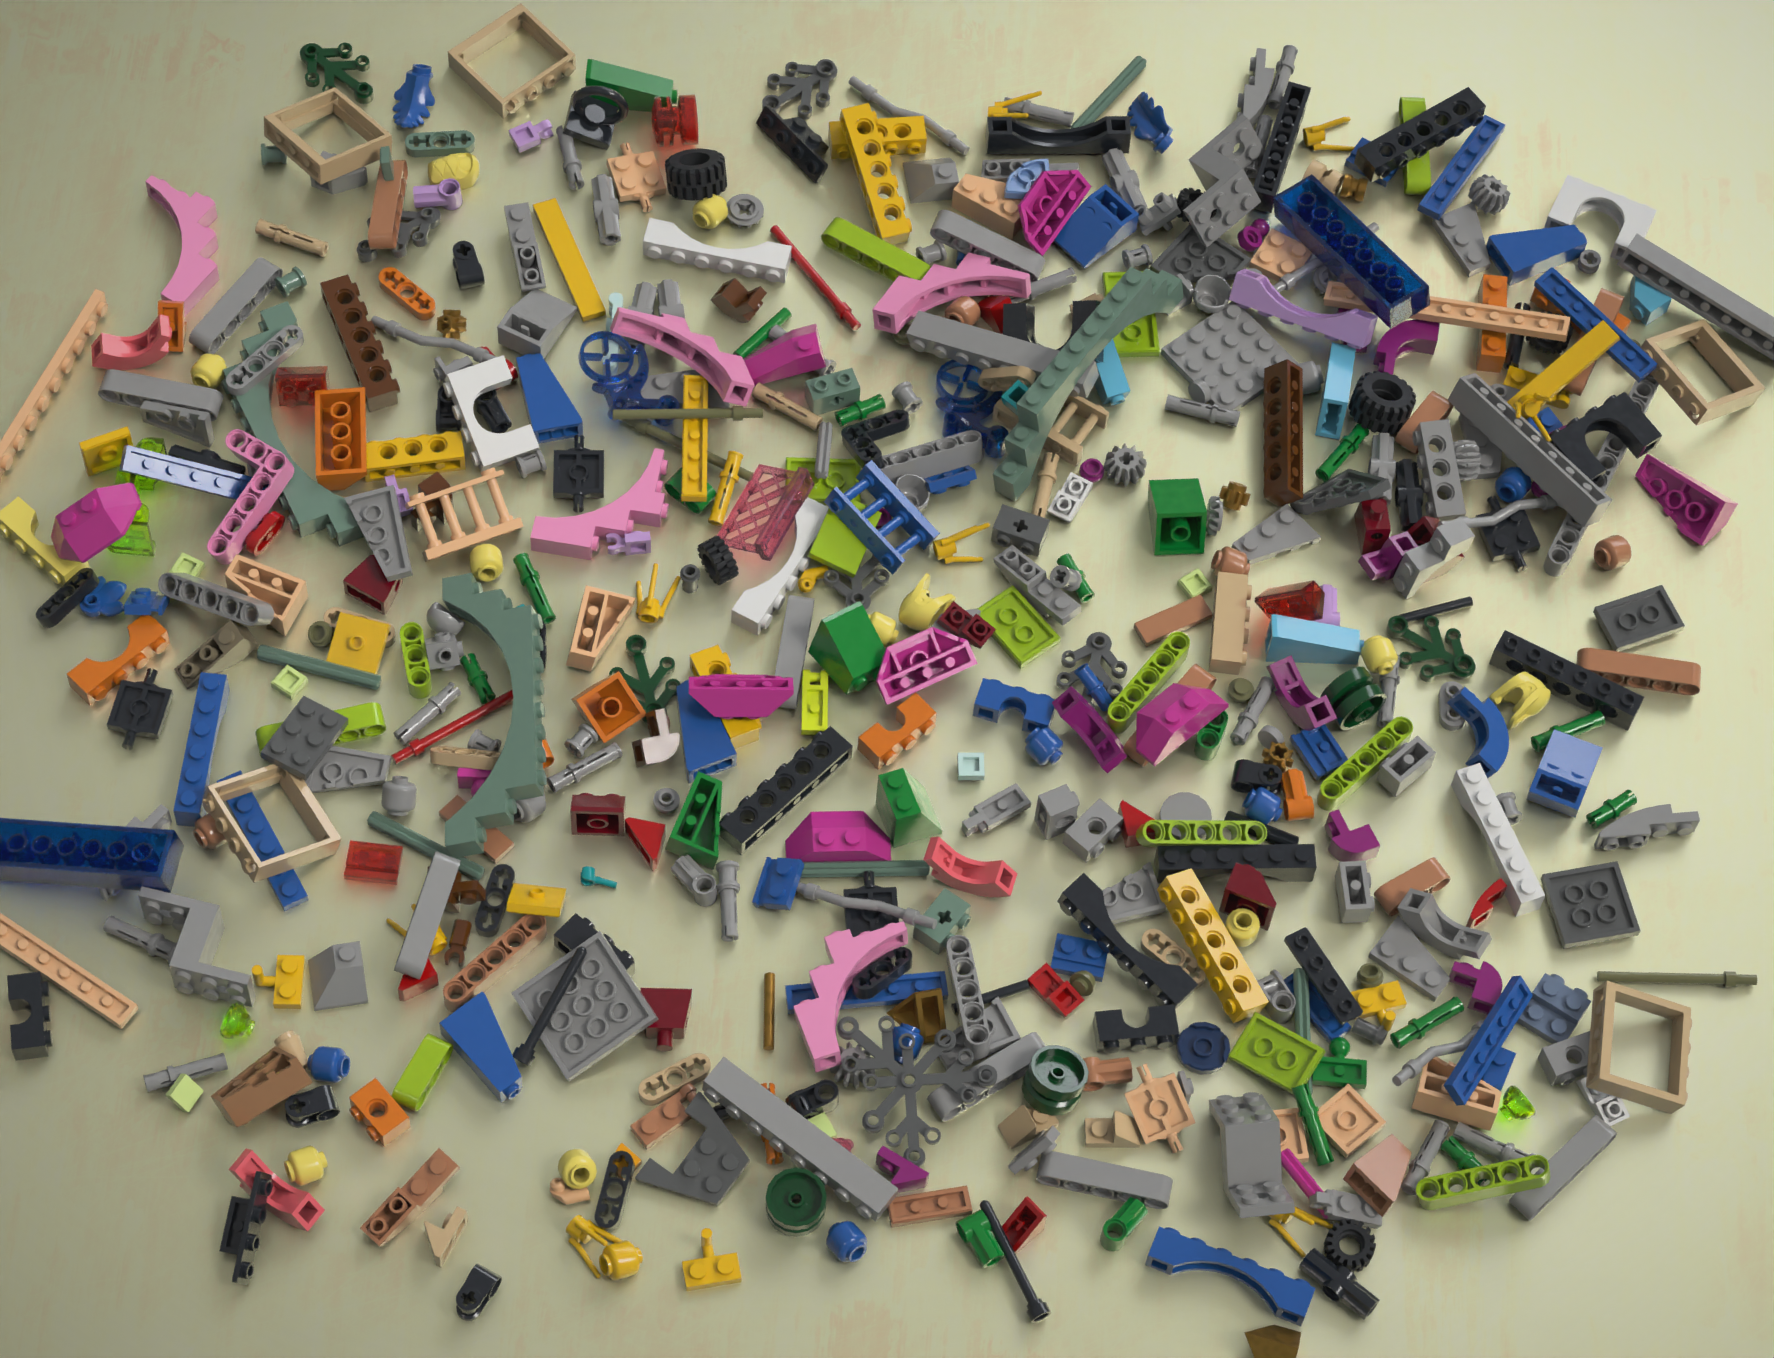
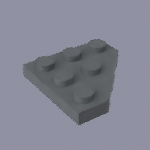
[1150,225,1251,283]
[1290,469,1391,515]

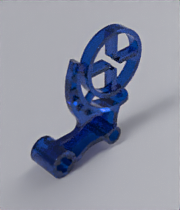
[578,331,680,426]
[935,360,1009,458]

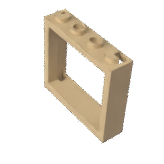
[448,3,576,118]
[264,87,393,185]
[1640,319,1765,426]
[202,764,342,883]
[1586,981,1692,1114]

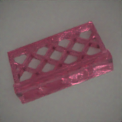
[717,464,815,561]

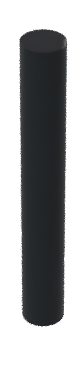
[1399,596,1473,623]
[951,980,1030,1014]

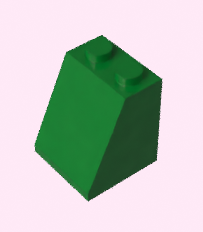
[1148,478,1207,555]
[808,601,885,695]
[876,768,943,848]

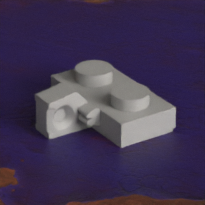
[1008,1126,1060,1174]

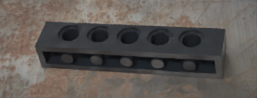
[1253,81,1311,213]
[1354,87,1486,183]
[1489,630,1644,731]
[719,726,853,856]

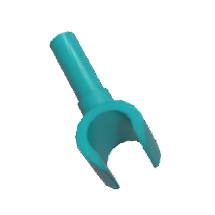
[581,866,617,889]

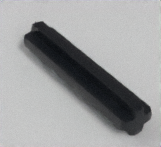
[1224,811,1299,844]

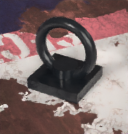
[563,86,629,150]

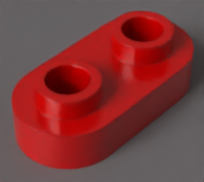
[245,511,285,556]

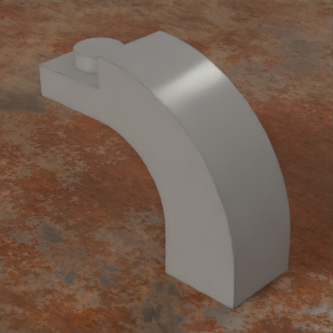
[1397,888,1492,960]

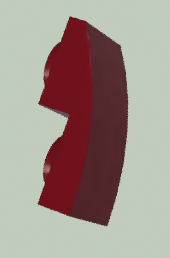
[936,601,996,649]

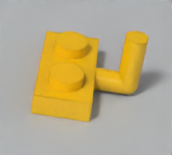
[252,955,305,1009]
[1351,980,1407,1031]
[682,1228,742,1291]

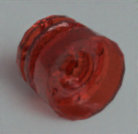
[651,94,698,147]

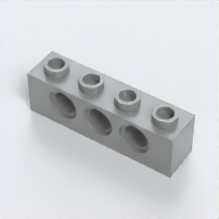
[1413,419,1466,521]

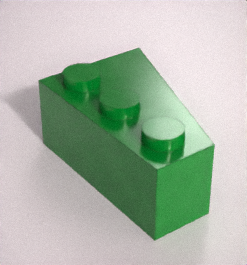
[665,771,722,870]

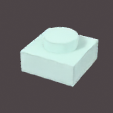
[957,753,985,780]

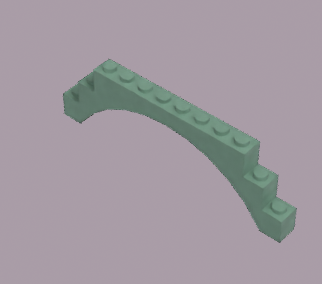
[993,267,1184,502]
[221,301,370,548]
[442,573,547,858]

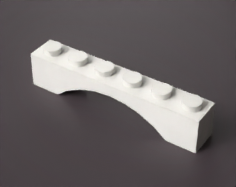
[643,218,792,283]
[731,497,829,636]
[1451,763,1545,917]

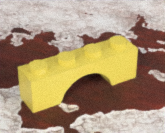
[0,496,90,585]

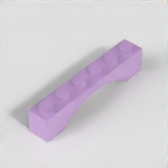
[1229,268,1378,349]

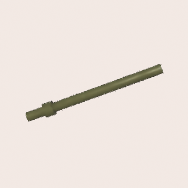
[613,406,763,421]
[620,419,754,482]
[1597,971,1757,987]

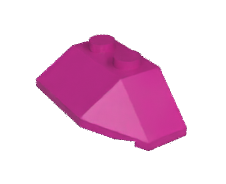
[1018,170,1091,256]
[51,483,142,563]
[876,627,978,705]
[689,674,794,719]
[1136,683,1229,767]
[785,811,891,862]

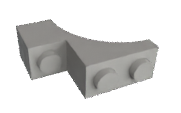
[1392,517,1475,599]

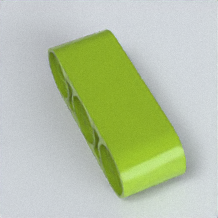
[400,622,432,699]
[392,1033,454,1112]

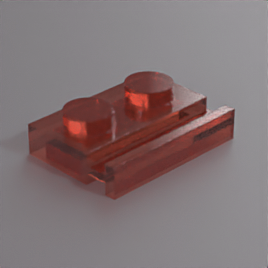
[344,840,403,885]

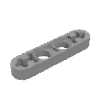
[226,325,304,396]

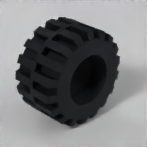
[665,148,727,201]
[1348,371,1416,434]

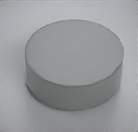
[1188,379,1211,403]
[1258,725,1284,750]

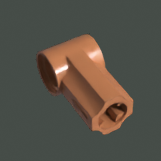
[1083,1057,1133,1092]

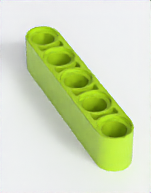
[1399,97,1431,195]
[821,217,931,282]
[1105,631,1190,734]
[255,702,386,756]
[1317,716,1413,811]
[1136,820,1267,847]
[1416,1155,1550,1210]

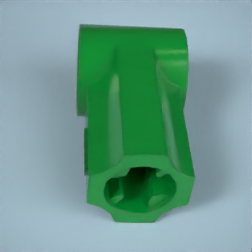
[1100,1197,1149,1252]
[955,1210,1004,1268]

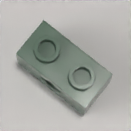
[805,368,860,415]
[913,888,971,955]

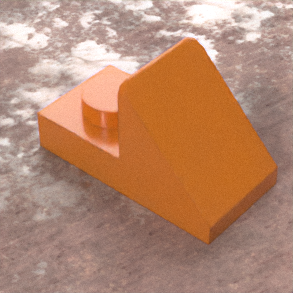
[158,300,187,352]

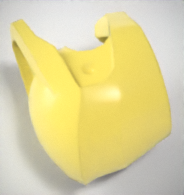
[898,573,956,631]
[1489,672,1551,731]

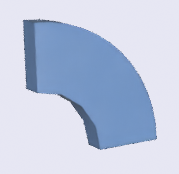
[1004,159,1050,199]

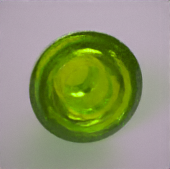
[220,1002,255,1039]
[1499,1085,1536,1121]

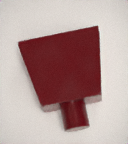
[1354,499,1391,556]
[343,555,403,615]
[641,988,692,1052]

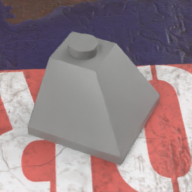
[903,157,959,204]
[308,941,368,1011]

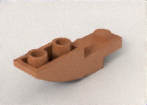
[360,1148,460,1247]

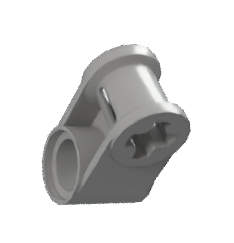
[1256,970,1296,1024]

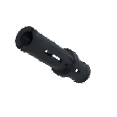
[1503,302,1531,370]

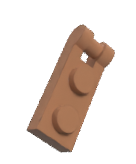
[630,1083,697,1150]

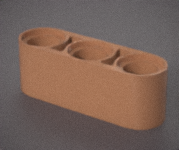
[1395,391,1454,454]
[1374,857,1451,916]

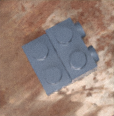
[1517,973,1591,1044]

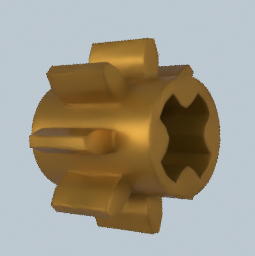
[437,310,467,339]
[1219,481,1251,511]
[1262,742,1294,774]

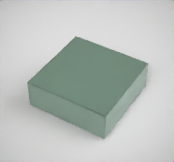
[380,146,394,181]

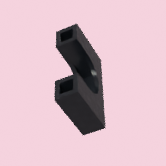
[1003,300,1104,363]
[1549,392,1662,484]

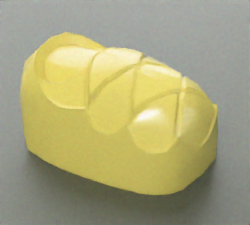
[428,153,480,190]

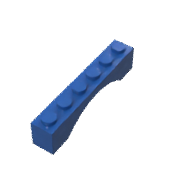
[173,672,230,827]
[1145,1226,1315,1326]

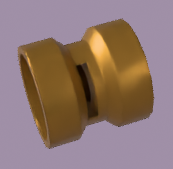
[1340,173,1368,202]

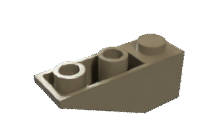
[174,620,259,689]

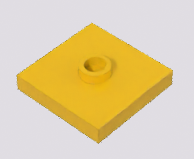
[79,426,133,476]
[326,612,391,674]
[506,883,567,917]

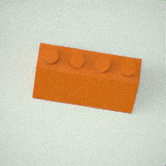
[315,387,367,491]

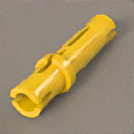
[708,451,744,526]

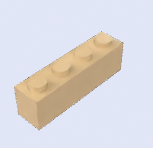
[1208,572,1252,675]

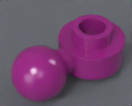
[1237,218,1270,252]

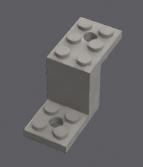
[1183,114,1265,247]
[138,886,256,1007]
[1209,1092,1295,1218]

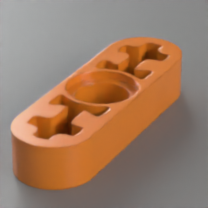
[378,267,436,320]

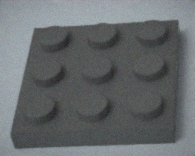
[1541,861,1641,949]

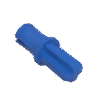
[1074,663,1113,711]

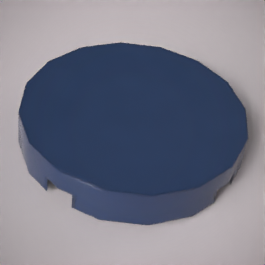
[1176,1022,1230,1075]

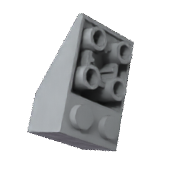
[497,289,578,359]

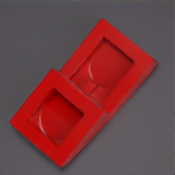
[1466,878,1507,928]
[1027,962,1084,1018]

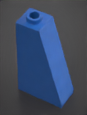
[1486,225,1587,286]
[516,353,583,444]
[676,680,737,783]
[439,991,523,1103]

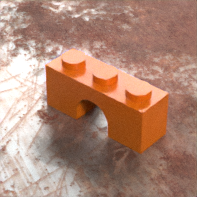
[857,692,937,770]

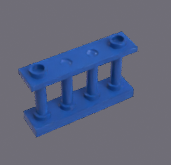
[824,460,940,575]

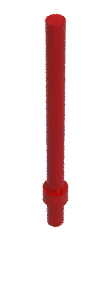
[770,225,861,331]
[391,690,513,764]

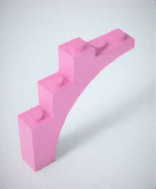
[145,175,220,317]
[872,252,1031,334]
[610,307,755,406]
[530,448,669,560]
[794,921,908,1072]

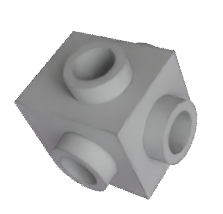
[424,632,464,671]

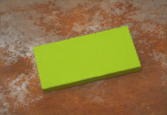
[1102,271,1160,358]

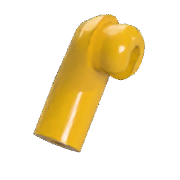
[798,565,829,593]

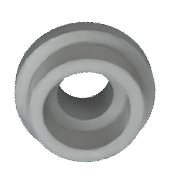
[653,788,680,814]

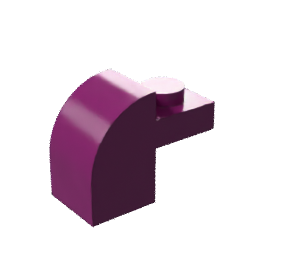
[1358,531,1418,581]
[1325,809,1380,862]
[1449,961,1503,1015]

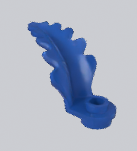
[393,64,435,128]
[1127,92,1174,154]

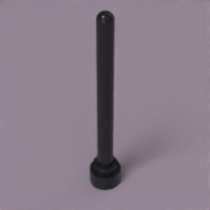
[512,946,587,1067]
[980,1200,1051,1323]

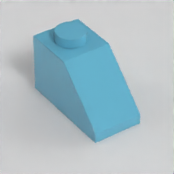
[1629,275,1672,326]

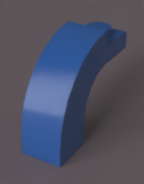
[1447,687,1509,779]

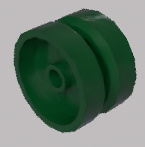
[1320,667,1387,730]
[1021,1045,1089,1116]
[766,1167,827,1237]

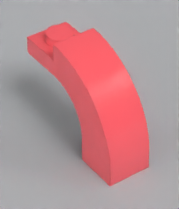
[91,314,172,370]
[924,836,1017,897]
[229,1148,325,1231]

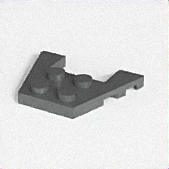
[635,1092,750,1206]

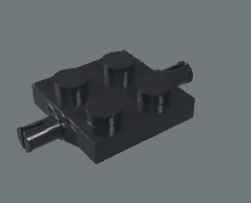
[553,435,604,513]
[1476,496,1540,572]
[107,668,173,750]
[843,871,899,937]

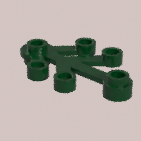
[300,43,374,104]
[1387,616,1476,682]
[609,635,681,724]

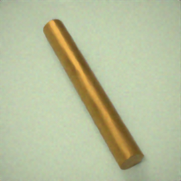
[763,972,775,1051]

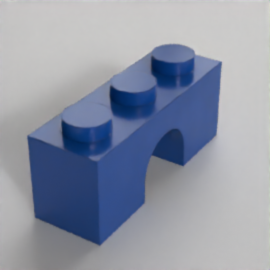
[973,678,1055,733]

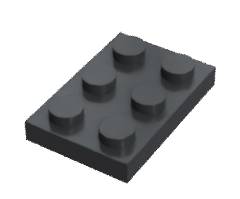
[1593,585,1685,652]
[261,696,348,780]

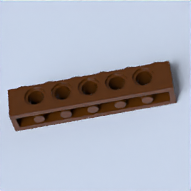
[320,274,400,412]
[1263,359,1303,507]

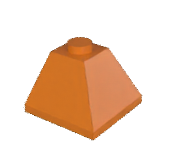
[571,671,646,743]

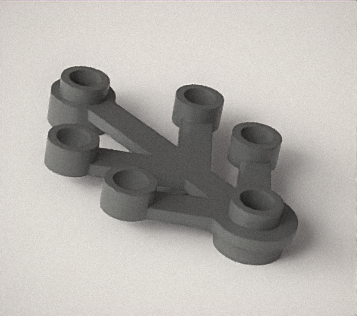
[762,59,837,120]
[357,207,441,262]
[823,554,890,611]
[1056,632,1127,709]

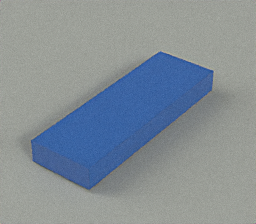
[1284,973,1352,1044]

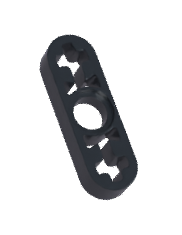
[36,568,99,628]
[475,864,515,938]
[852,947,912,1000]
[594,1151,635,1231]

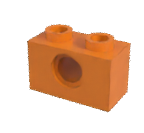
[349,1078,411,1147]

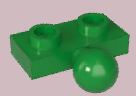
[1312,1037,1367,1089]

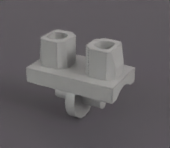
[1135,192,1181,236]

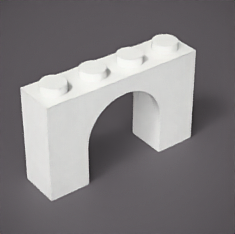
[1544,175,1657,260]
[443,355,539,472]

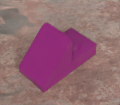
[876,1145,929,1194]

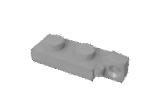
[961,783,1031,837]
[1309,1189,1382,1229]

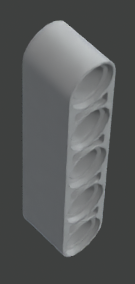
[930,210,1045,283]
[189,257,283,354]
[98,369,224,421]
[880,430,984,485]
[158,573,274,626]
[775,595,814,709]
[394,851,461,980]
[947,935,990,1059]
[927,1032,1046,1122]
[1509,1115,1617,1221]
[1036,1151,1173,1209]

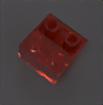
[275,366,330,407]
[1255,580,1325,621]

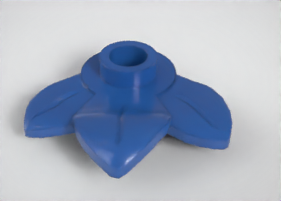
[80,576,127,617]

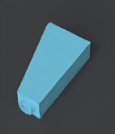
[1071,330,1130,405]
[1315,342,1356,440]
[1265,614,1364,665]

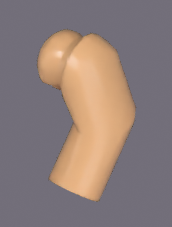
[550,1178,590,1205]

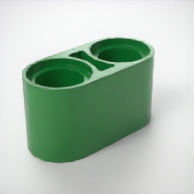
[664,467,716,514]
[1194,710,1228,761]

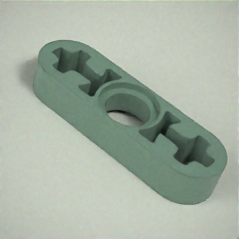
[405,130,475,157]

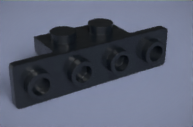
[756,105,829,183]
[1284,927,1363,1025]
[219,1171,273,1285]

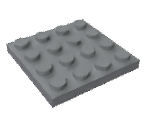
[1161,301,1299,413]
[512,931,658,1082]

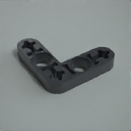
[841,410,910,469]

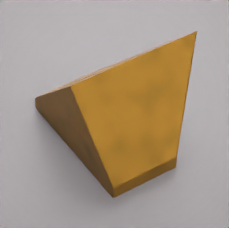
[886,988,947,1044]
[1244,1324,1301,1358]

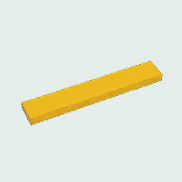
[533,198,606,322]
[1507,320,1620,419]
[681,375,708,502]

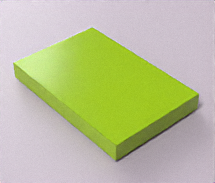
[785,457,861,505]
[808,499,882,578]
[977,585,1061,669]
[1228,1012,1325,1094]

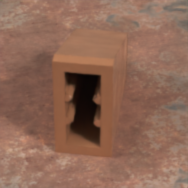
[1343,1134,1412,1217]

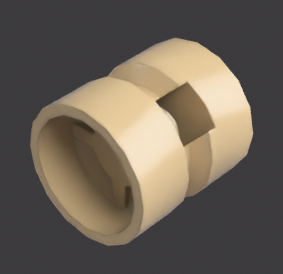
[1300,160,1345,202]

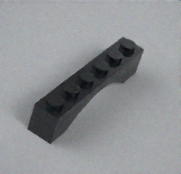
[985,116,1131,154]
[1154,844,1317,883]
[1057,873,1198,1009]

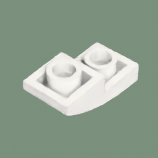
[1047,472,1093,523]
[1576,1076,1630,1126]

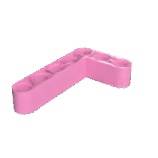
[207,429,294,565]

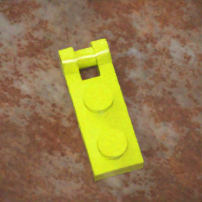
[801,669,828,735]

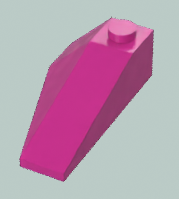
[743,324,826,386]
[1635,454,1738,546]

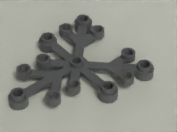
[837,1016,997,1168]

